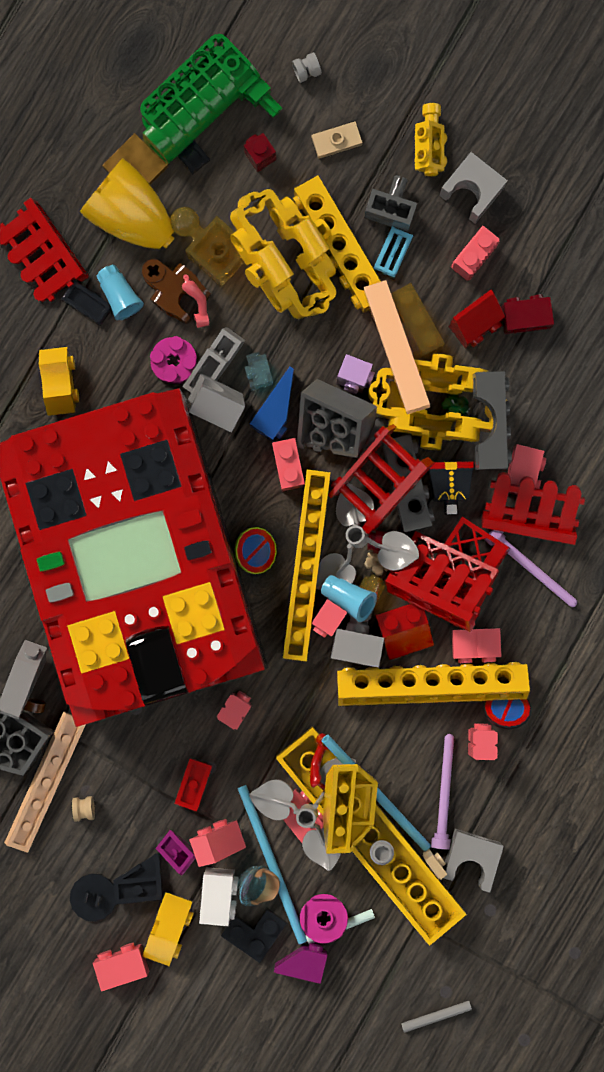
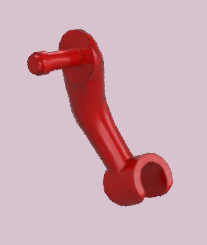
[310,733,328,791]

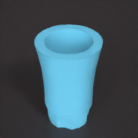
[96,265,144,320]
[321,575,377,622]

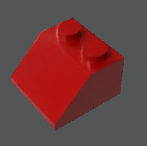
[449,290,505,349]
[375,604,434,660]

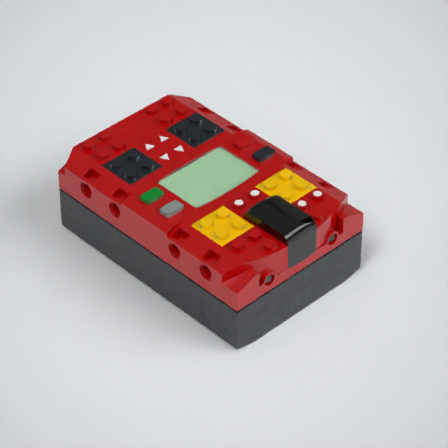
[0,388,268,727]

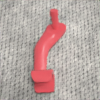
[182,274,209,328]

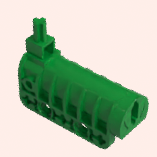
[140,34,283,165]

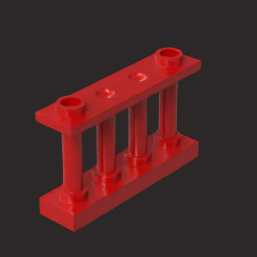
[328,424,435,534]

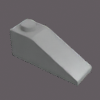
[0,640,47,719]

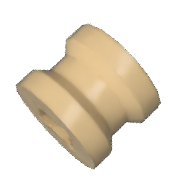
[72,796,95,822]

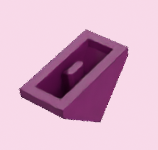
[155,830,196,876]

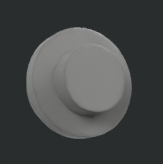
[370,840,394,865]

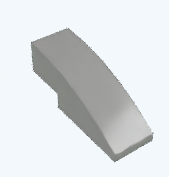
[183,327,246,392]

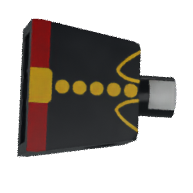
[427,462,474,515]

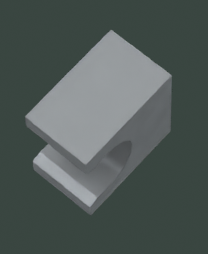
[439,152,508,224]
[188,374,245,432]
[330,629,384,667]
[443,828,504,892]

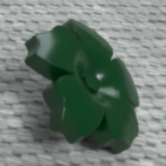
[441,394,470,415]

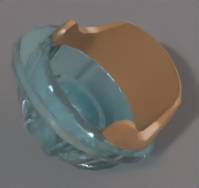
[238,865,280,906]

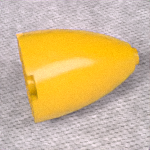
[80,158,174,249]

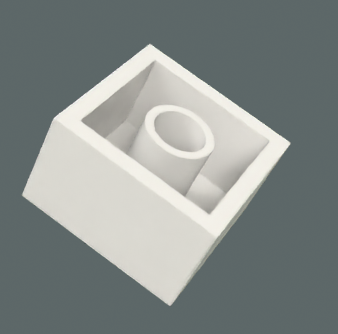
[199,867,239,926]

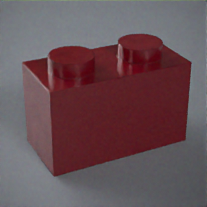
[501,294,554,335]

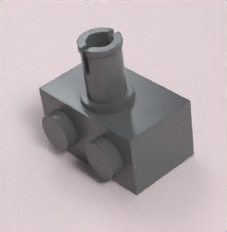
[364,175,417,232]

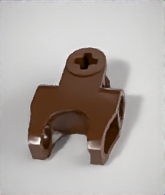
[142,259,211,325]

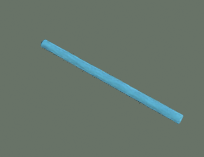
[322,735,431,851]
[238,785,307,944]

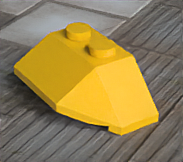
[323,764,378,854]

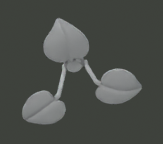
[316,483,419,591]
[249,758,358,871]

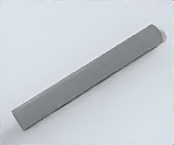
[401,1001,472,1033]

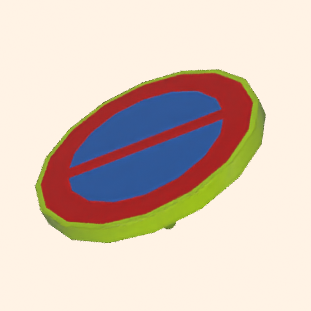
[234,527,277,574]

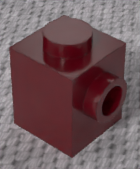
[244,133,277,172]

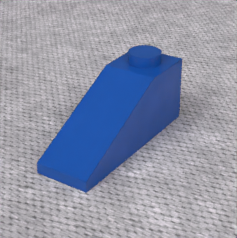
[250,366,294,442]

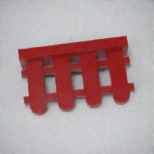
[0,198,89,302]
[481,472,585,545]
[385,544,493,632]

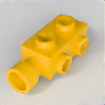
[415,103,447,176]

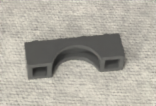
[473,371,512,470]

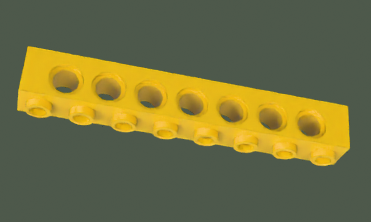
[283,470,331,661]
[337,662,530,706]

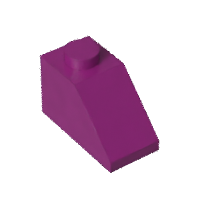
[274,943,327,984]

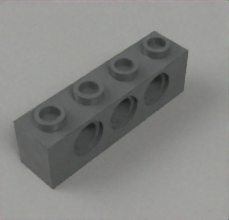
[382,434,435,533]

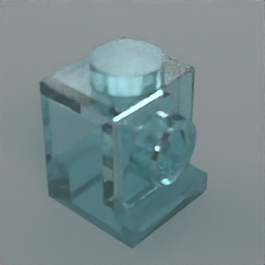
[245,352,273,391]

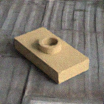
[311,122,362,159]
[422,849,447,879]

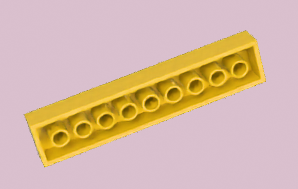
[276,726,467,946]

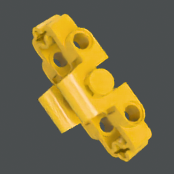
[230,189,336,319]
[368,354,507,450]

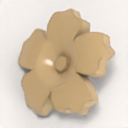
[364,551,388,576]

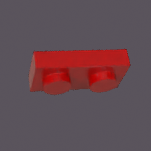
[174,758,213,811]

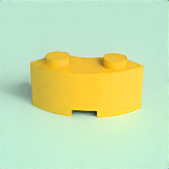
[39,347,79,416]
[142,892,194,966]

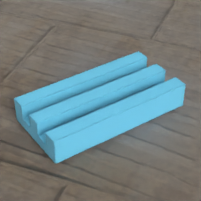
[373,227,413,279]

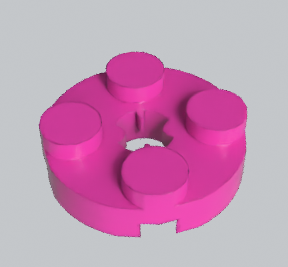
[150,336,197,384]
[300,894,348,944]

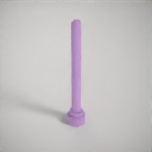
[484,530,577,607]
[431,734,454,849]

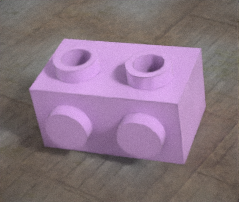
[336,354,375,395]

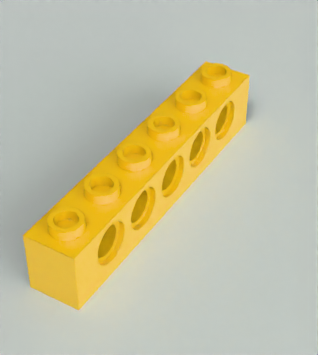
[292,175,381,313]

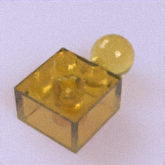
[170,207,244,287]

